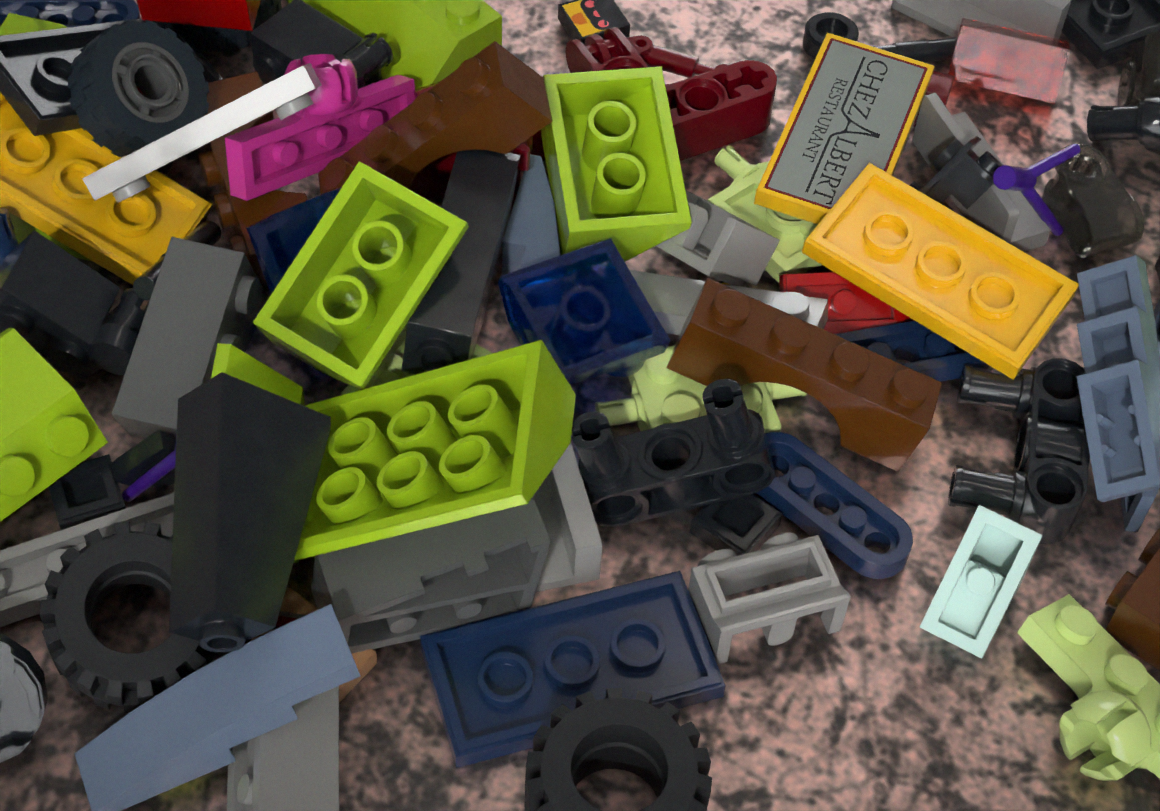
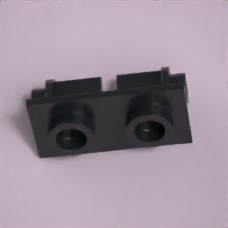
[909,136,1002,212]

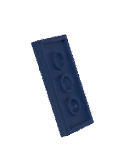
[420,571,726,768]

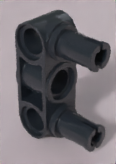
[948,358,1090,544]
[572,379,775,527]

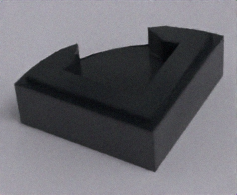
[111,430,176,487]

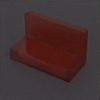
[948,18,1070,104]

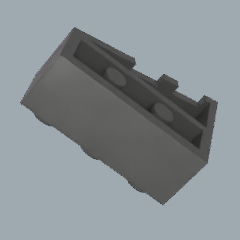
[111,237,268,438]
[311,497,551,653]

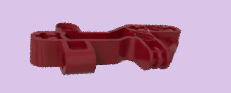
[412,27,777,215]

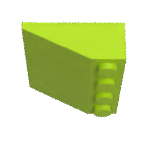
[294,340,576,561]

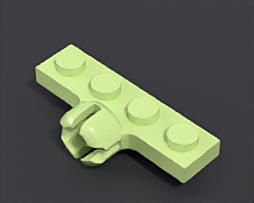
[1017,594,1160,781]

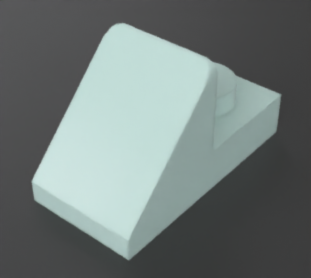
[920,505,1043,659]

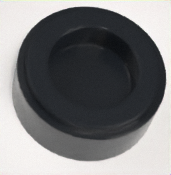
[802,12,859,60]

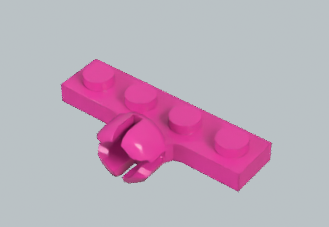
[225,54,415,201]

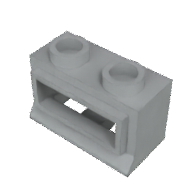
[656,190,780,287]
[688,533,851,664]

